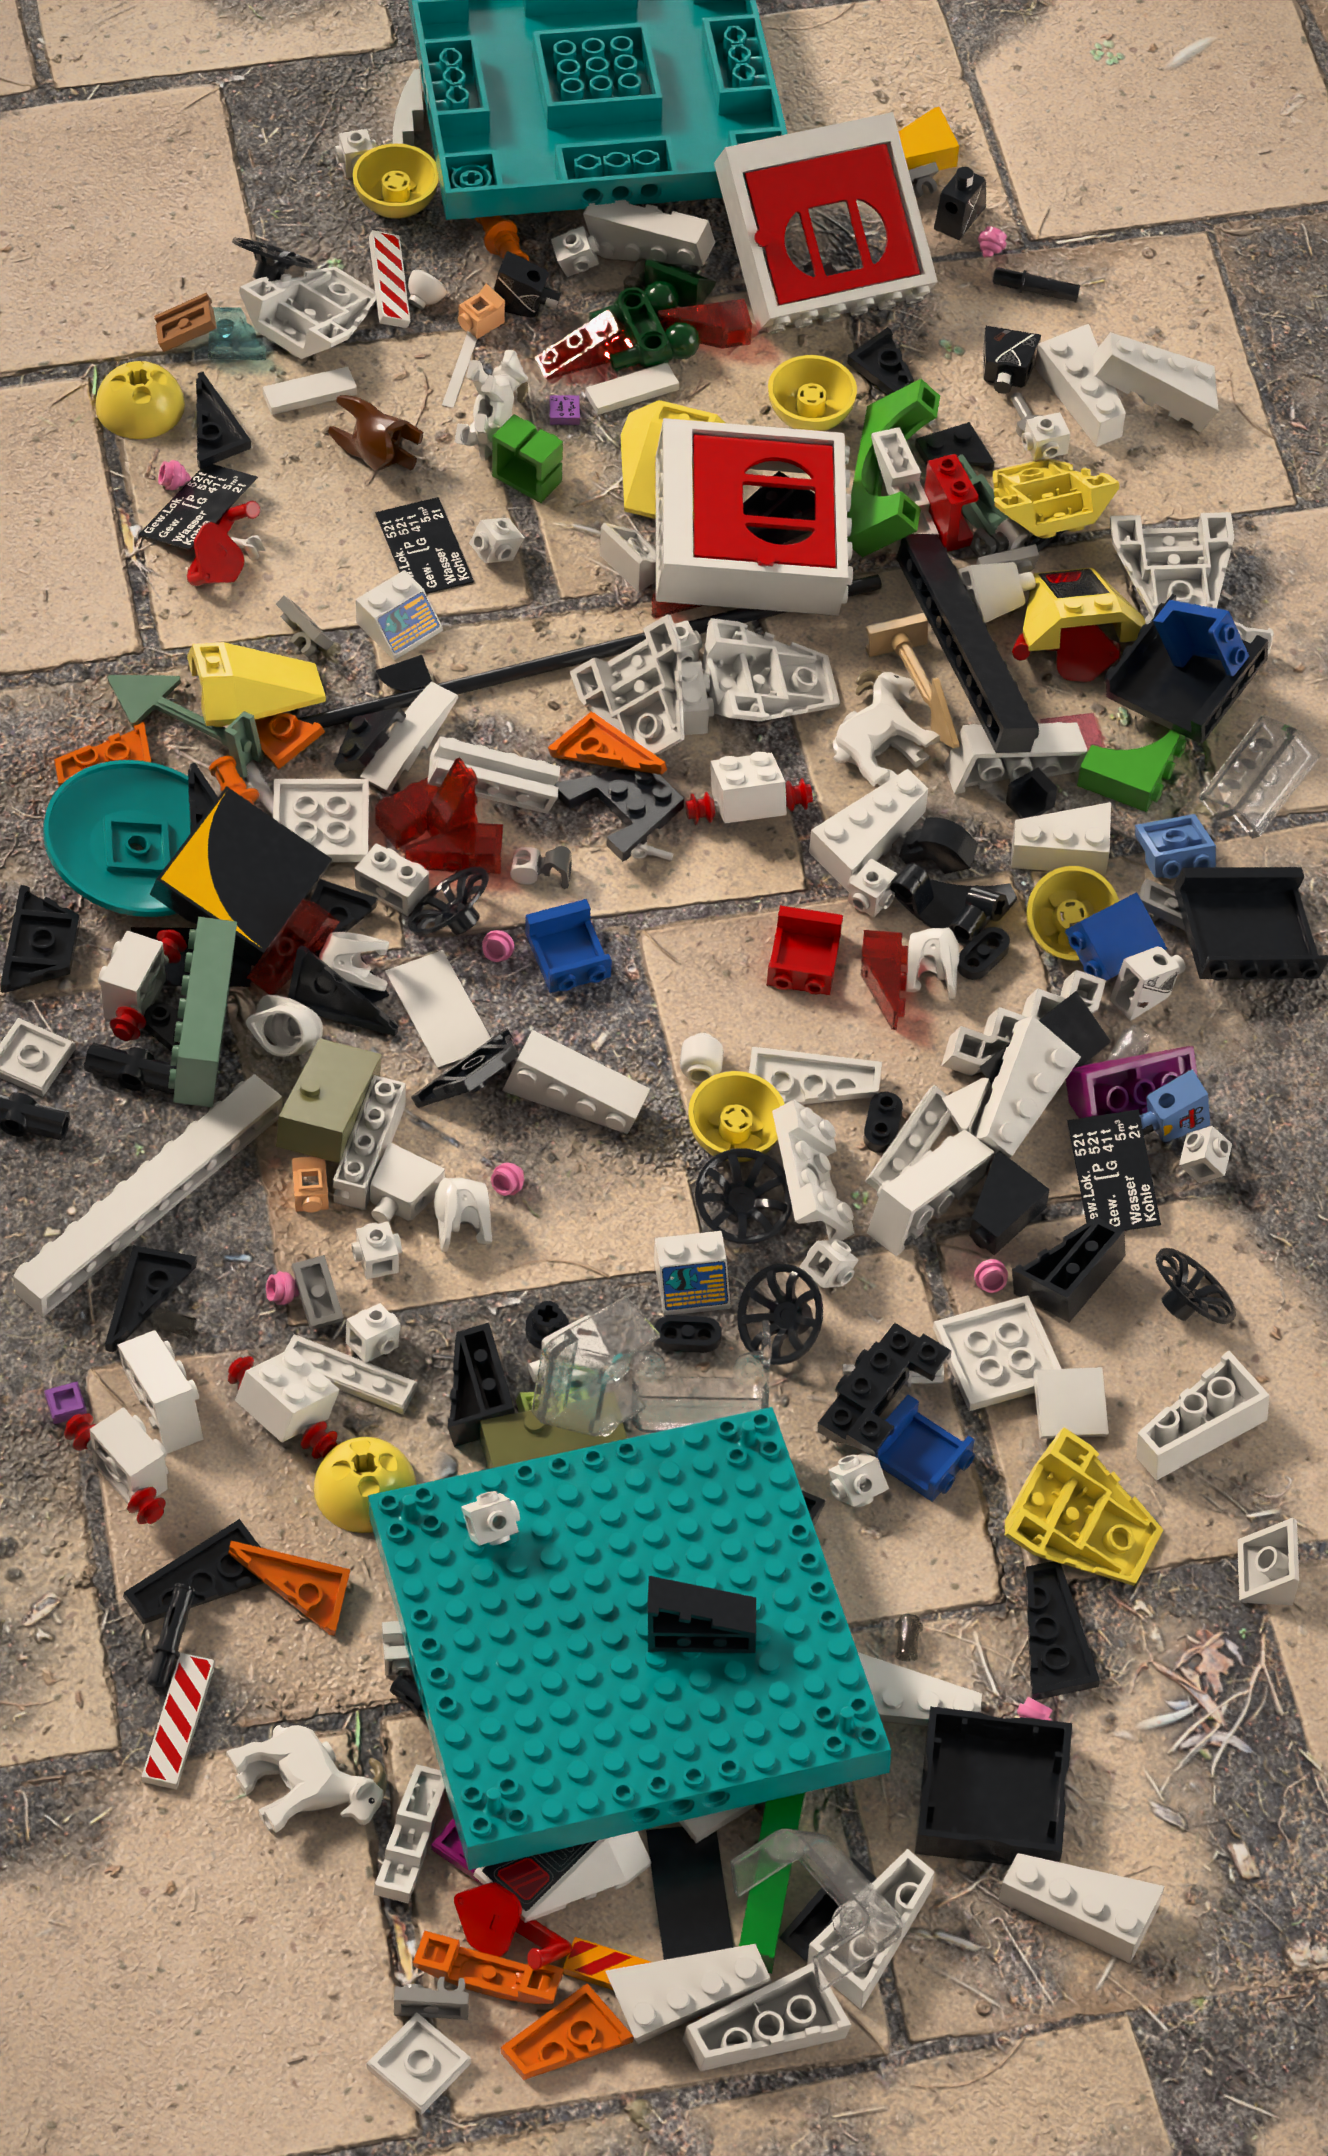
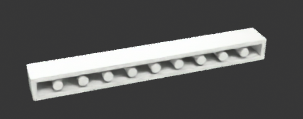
[13,1074,283,1317]

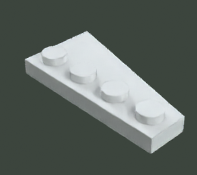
[749,1047,882,1105]
[858,1652,982,1726]

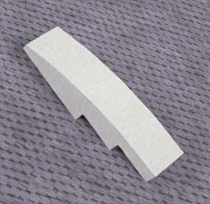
[393,69,424,146]
[871,427,939,537]
[360,682,458,794]
[373,1764,446,1903]

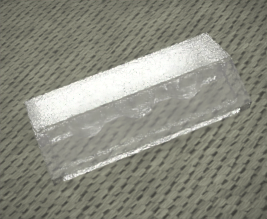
[1198,715,1321,839]

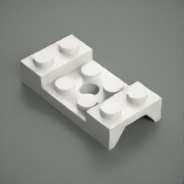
[772,1099,855,1241]

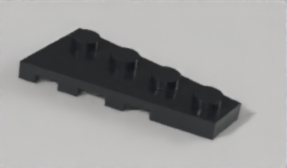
[123,1519,264,1624]
[1025,1561,1100,1700]

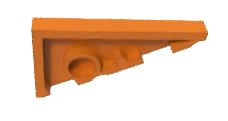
[548,711,667,775]
[255,713,325,770]

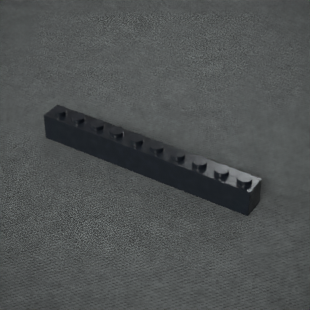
[896,534,1039,753]

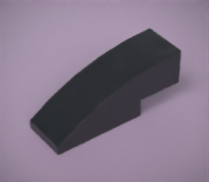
[779,1857,877,1962]

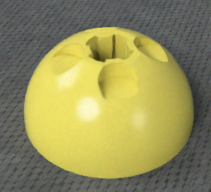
[353,143,439,219]
[768,355,857,431]
[96,361,185,439]
[1026,866,1119,961]
[688,1071,785,1162]
[314,1437,416,1533]

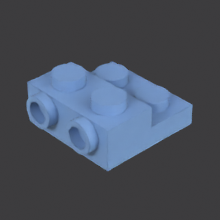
[1135,814,1216,879]

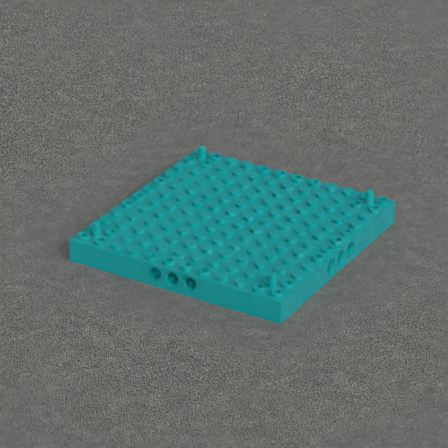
[408,0,795,220]
[368,1407,891,1870]

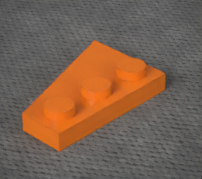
[501,1983,634,2080]

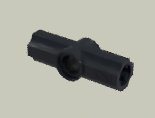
[84,1042,177,1095]
[0,1092,70,1140]

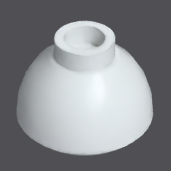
[408,270,447,309]

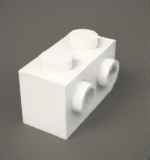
[681,661,714,735]
[354,843,429,916]

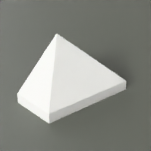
[942,1078,993,1135]

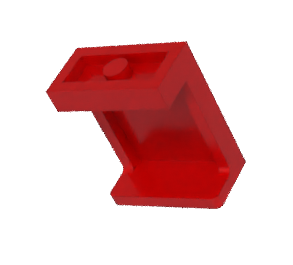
[924,454,978,552]
[766,905,843,995]

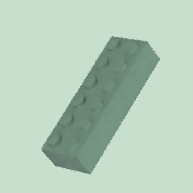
[168,917,237,1107]

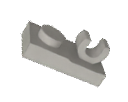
[909,162,939,198]
[976,544,1039,574]
[276,595,334,657]
[1139,879,1186,931]
[291,1255,344,1330]
[394,1977,469,2020]

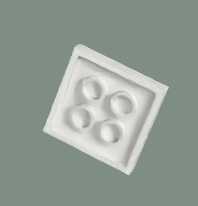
[273,779,369,862]
[933,1295,1061,1411]

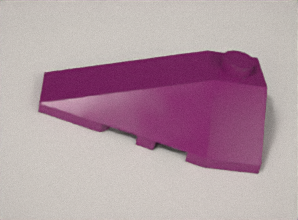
[1065,1046,1198,1118]

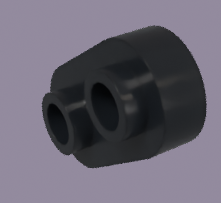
[957,927,1010,980]
[144,1002,183,1052]
[863,1092,903,1153]
[654,1315,722,1353]

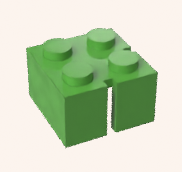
[492,414,563,503]

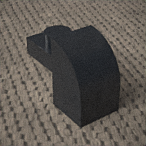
[899,817,978,874]

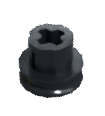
[526,1301,569,1350]

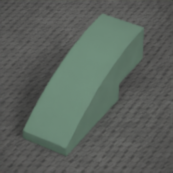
[958,454,1009,536]

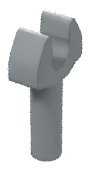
[1011,392,1044,437]

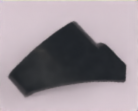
[890,864,1017,945]

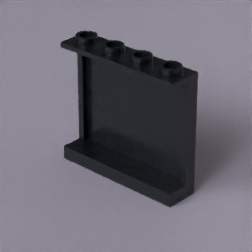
[1104,594,1268,744]
[1173,867,1328,981]

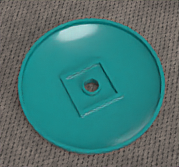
[43,760,190,917]

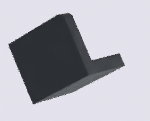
[1006,767,1058,819]

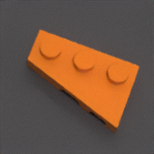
[54,722,151,787]

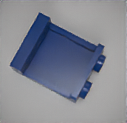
[1153,600,1249,676]
[1065,892,1167,981]
[525,899,612,993]
[866,1394,975,1502]

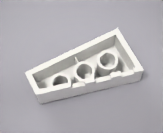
[809,769,928,892]
[973,1015,1081,1161]
[502,1030,650,1134]
[999,1853,1165,1964]
[682,1961,851,2071]

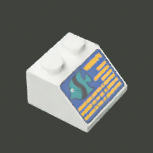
[356,570,443,661]
[654,1231,730,1316]

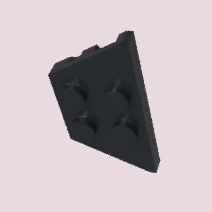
[0,885,80,993]
[411,1028,519,1108]

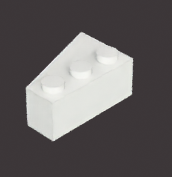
[1011,802,1111,875]
[118,1330,204,1454]

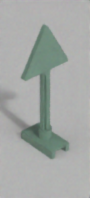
[107,675,264,779]

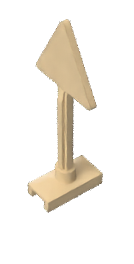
[865,613,960,749]

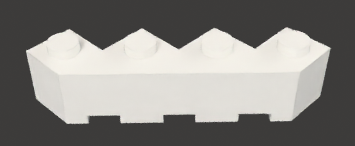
[941,970,1106,1076]

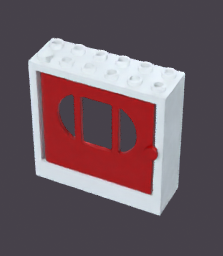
[714,112,938,334]
[655,418,853,616]

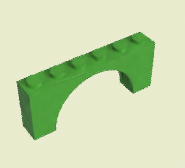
[847,379,940,558]
[1077,730,1187,812]

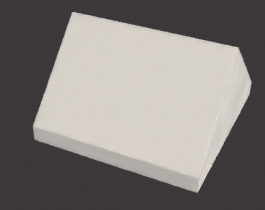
[600,523,656,592]
[1237,1518,1299,1605]

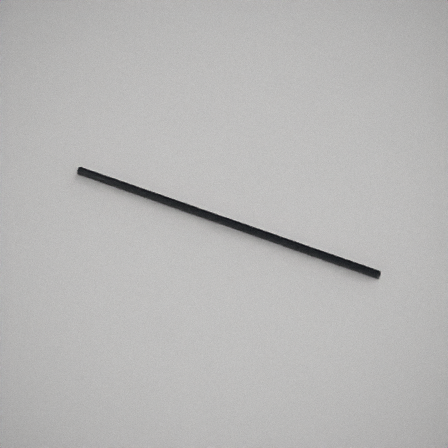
[297,574,882,728]

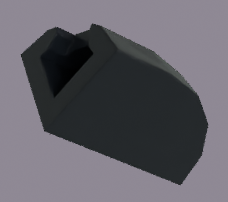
[375,655,432,691]

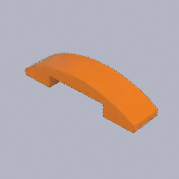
[413,1930,564,2004]

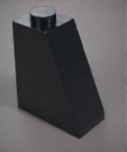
[969,1151,1050,1255]

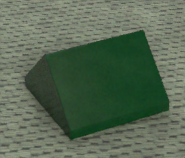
[644,259,717,313]

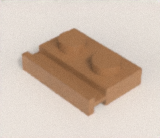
[154,292,217,352]

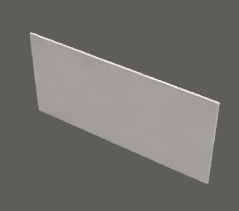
[385,950,491,1069]

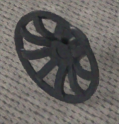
[232,237,318,281]
[408,867,489,935]
[694,1148,792,1245]
[1156,1248,1236,1324]
[737,1263,823,1365]

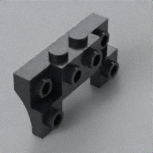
[818,1322,952,1457]

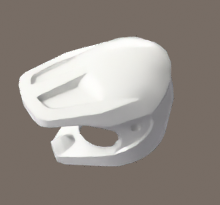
[906,927,959,1000]
[319,932,389,991]
[246,994,323,1057]
[434,1177,492,1253]

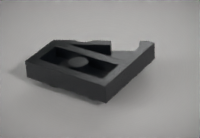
[915,422,994,471]
[334,707,406,773]

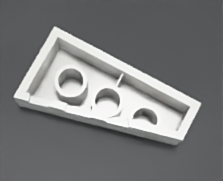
[583,200,715,266]
[1035,324,1126,447]
[1093,332,1218,433]
[944,722,1088,794]
[867,1129,994,1257]
[1136,1351,1270,1481]
[807,1849,935,2010]
[605,1944,772,2044]

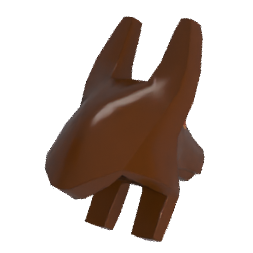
[328,395,424,471]

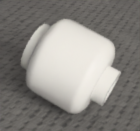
[680,1033,724,1083]

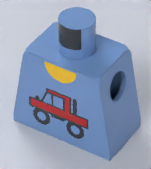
[1140,1069,1210,1142]

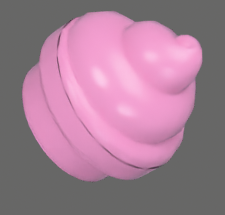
[978,226,1007,258]
[158,460,191,491]
[482,930,515,962]
[491,1163,524,1196]
[974,1259,1008,1293]
[266,1271,299,1305]
[1017,1697,1053,1721]

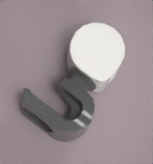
[970,518,1031,557]
[510,846,572,889]

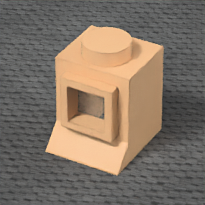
[458,283,505,339]
[292,1156,329,1213]

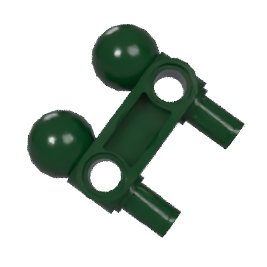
[589,281,700,372]

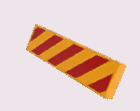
[563,1937,703,2019]

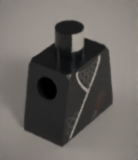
[934,167,986,240]
[494,251,562,318]
[983,326,1041,394]

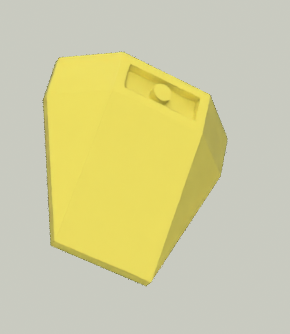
[620,400,725,519]
[187,642,326,727]

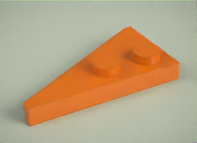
[228,1541,351,1636]

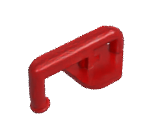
[187,501,260,586]
[1012,625,1121,682]
[454,1882,572,1970]

